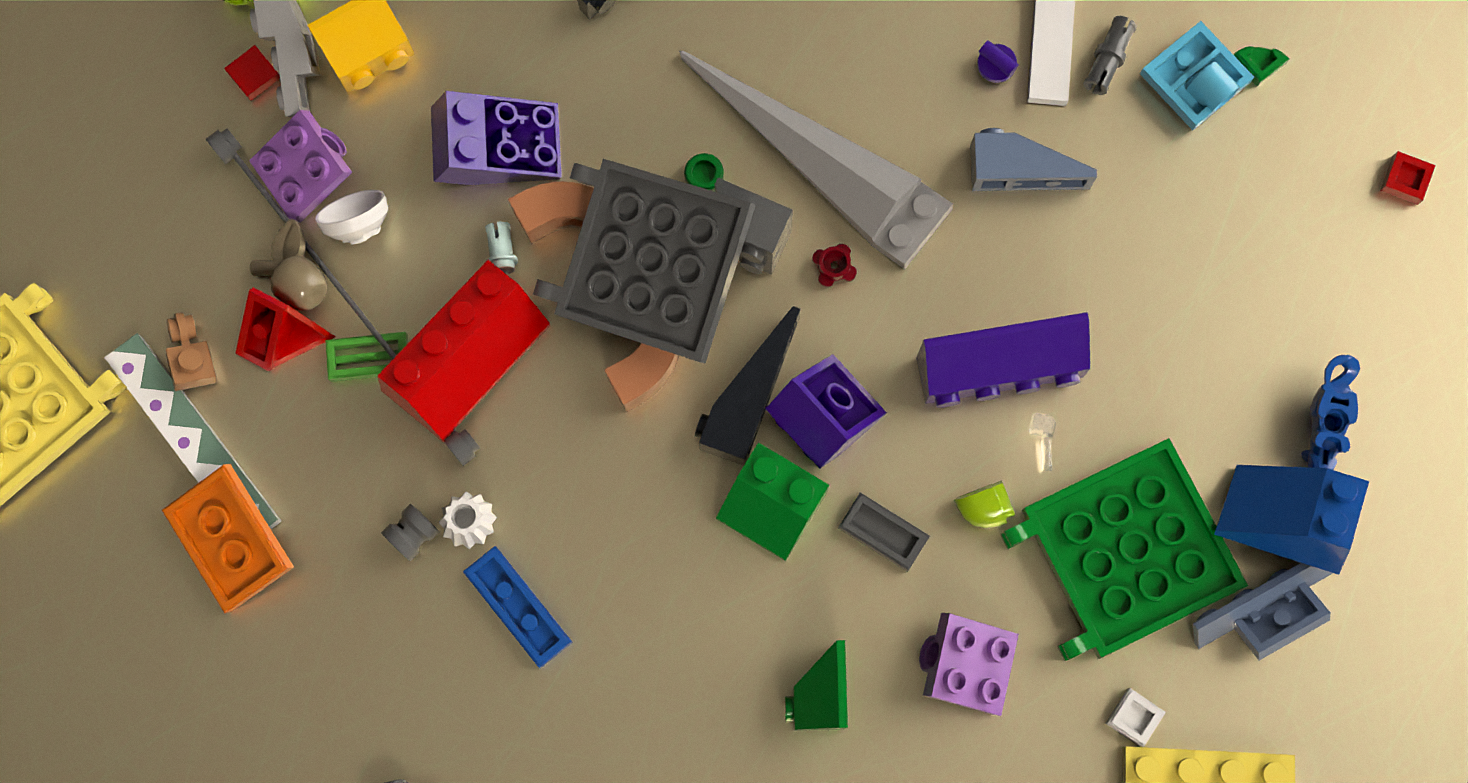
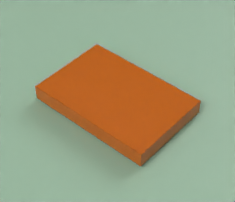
[162,464,294,613]

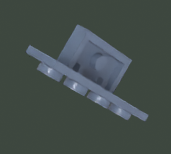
[1193,563,1333,660]

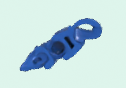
[1301,355,1360,470]

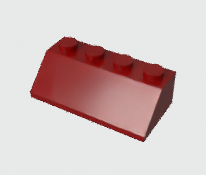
[377,260,550,442]

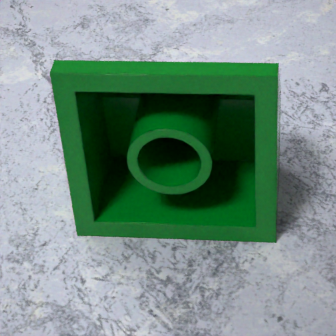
[716,442,829,561]

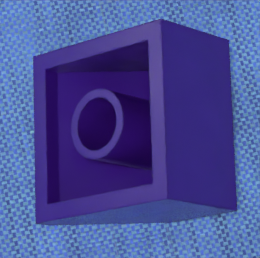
[765,354,887,469]

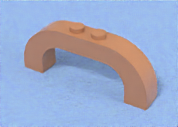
[508,181,679,412]

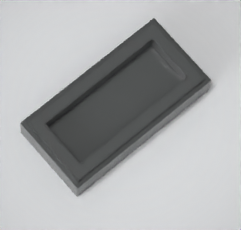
[838,492,930,572]

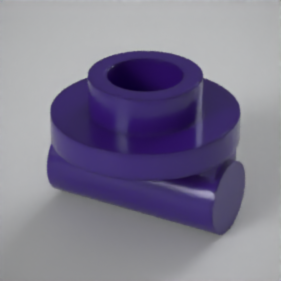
[977,40,1019,83]

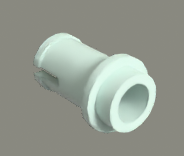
[485,221,518,274]

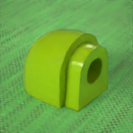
[954,480,1015,529]

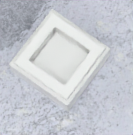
[1105,688,1166,747]

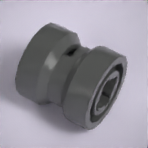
[381,503,440,561]

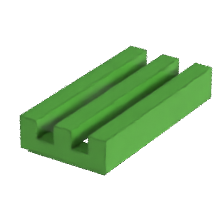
[325,332,408,382]

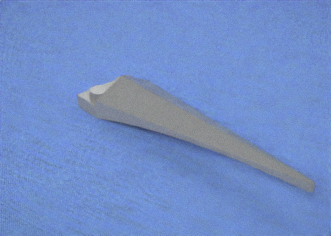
[679,51,953,269]

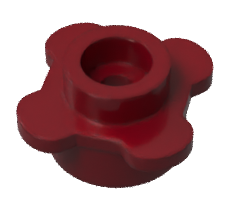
[812,244,857,287]

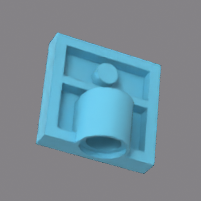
[1140,21,1254,131]

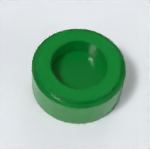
[684,153,724,192]

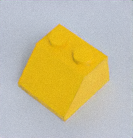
[307,0,415,93]

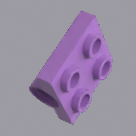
[249,110,352,223]
[919,613,1019,716]

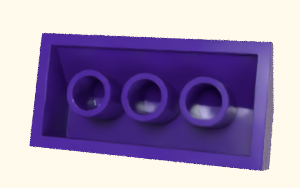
[916,312,1090,408]

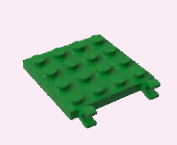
[1001,438,1248,661]

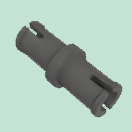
[1083,16,1137,95]

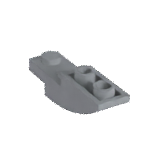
[250,0,321,117]

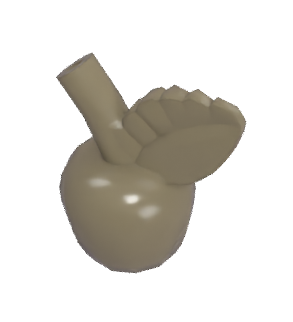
[250,219,327,310]

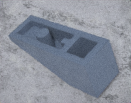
[970,128,1097,191]

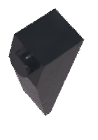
[694,306,801,466]

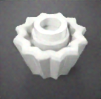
[439,492,497,549]

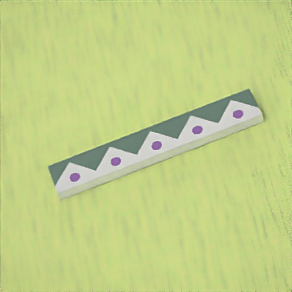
[104,333,282,529]

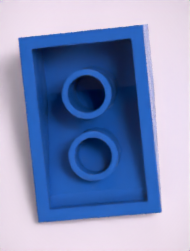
[1214,465,1369,575]

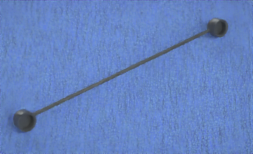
[206,128,480,466]

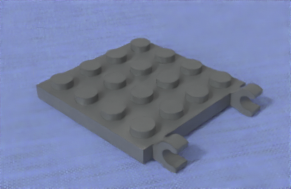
[533,159,756,363]

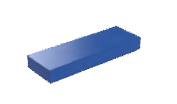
[463,546,573,669]

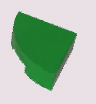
[1234,46,1290,86]

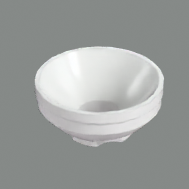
[315,189,389,245]

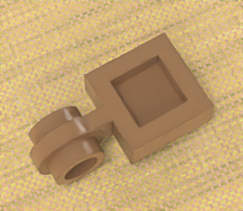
[166,312,216,391]

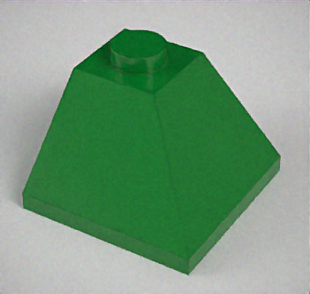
[785,640,848,731]

